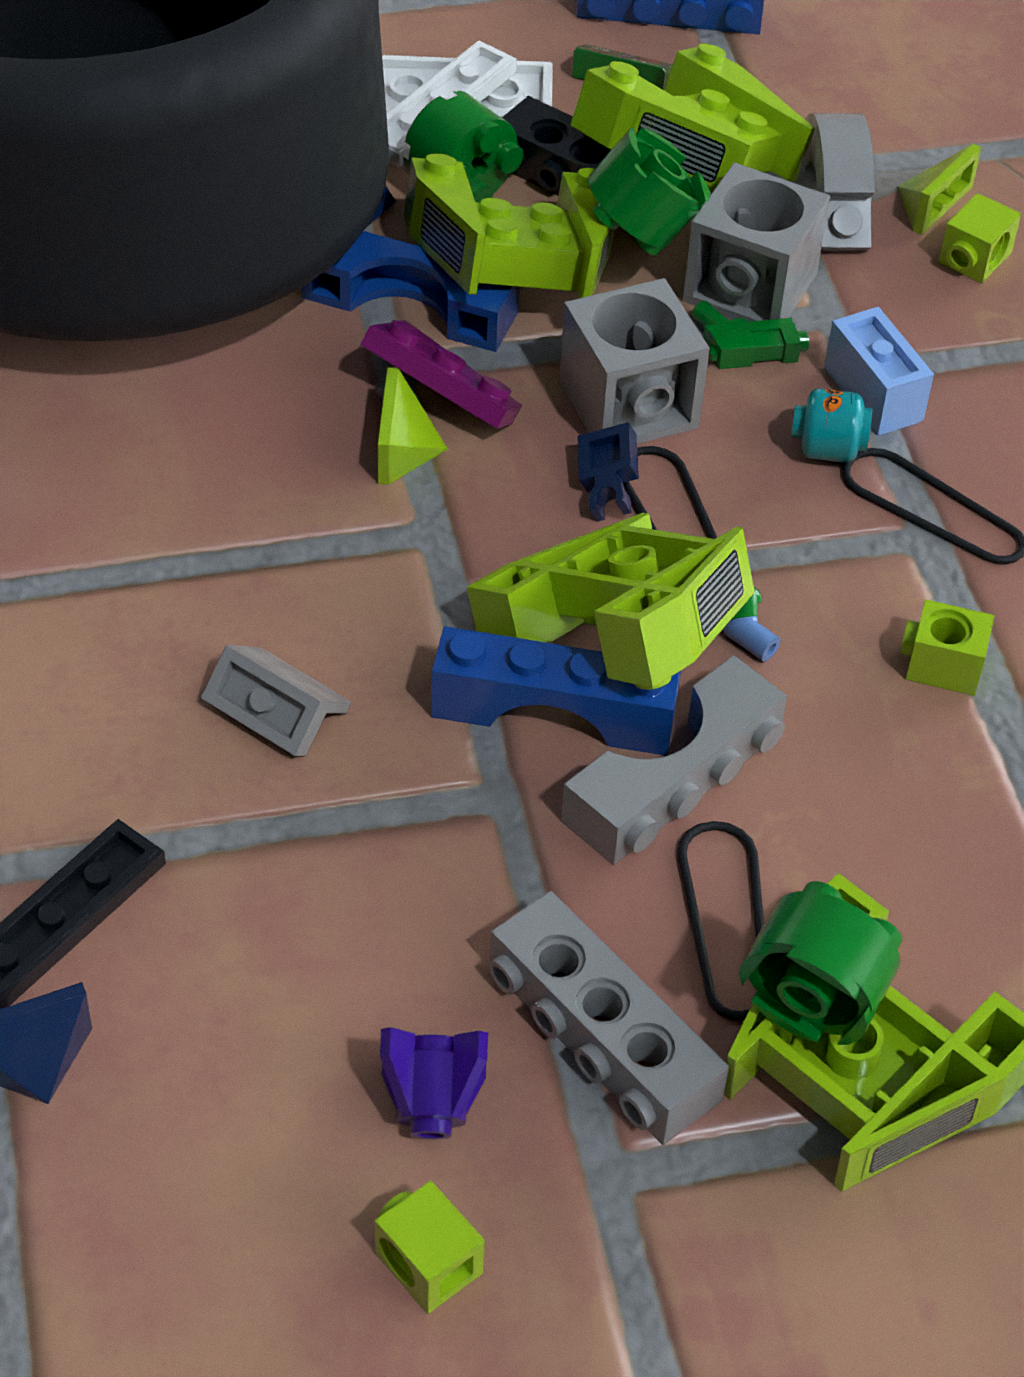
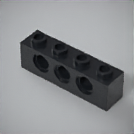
[502,95,611,196]

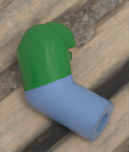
[722,586,781,662]

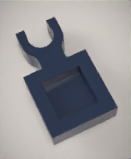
[577,422,639,522]

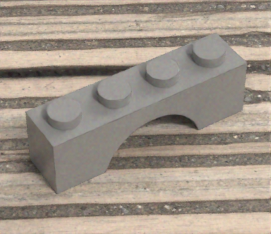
[561,655,787,866]

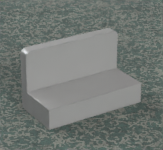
[201,645,352,756]

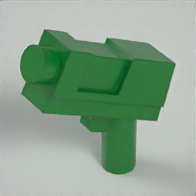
[692,300,809,369]

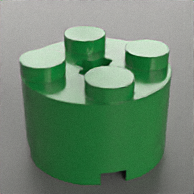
[403,91,523,203]
[588,127,710,255]
[739,881,903,1045]

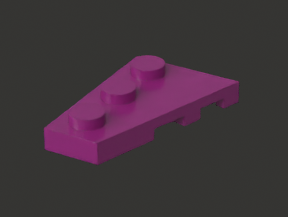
[360,320,522,429]

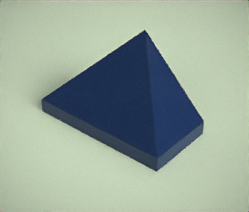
[0,982,92,1104]

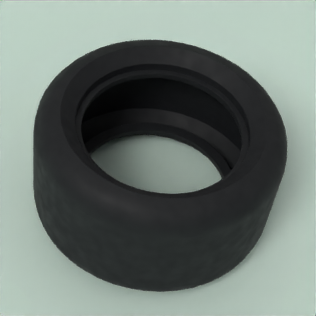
[0,0,389,341]

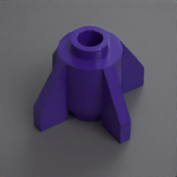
[380,1027,488,1139]

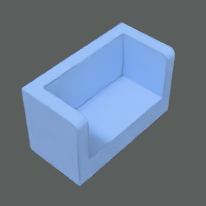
[824,307,934,436]

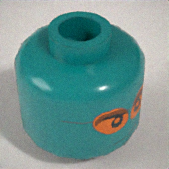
[791,388,873,463]

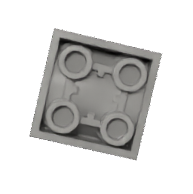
[683,162,830,322]
[559,278,710,444]

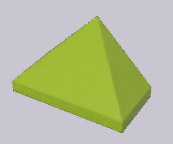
[897,143,982,235]
[378,367,448,485]

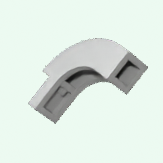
[804,113,875,252]

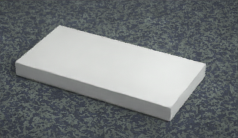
[382,55,553,117]

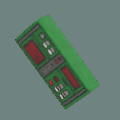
[572,44,673,90]

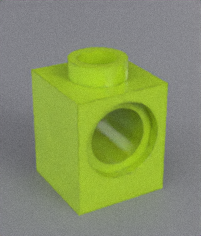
[938,193,1022,283]
[900,599,995,696]
[375,1180,485,1314]

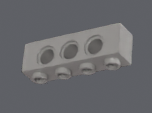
[488,891,729,1145]

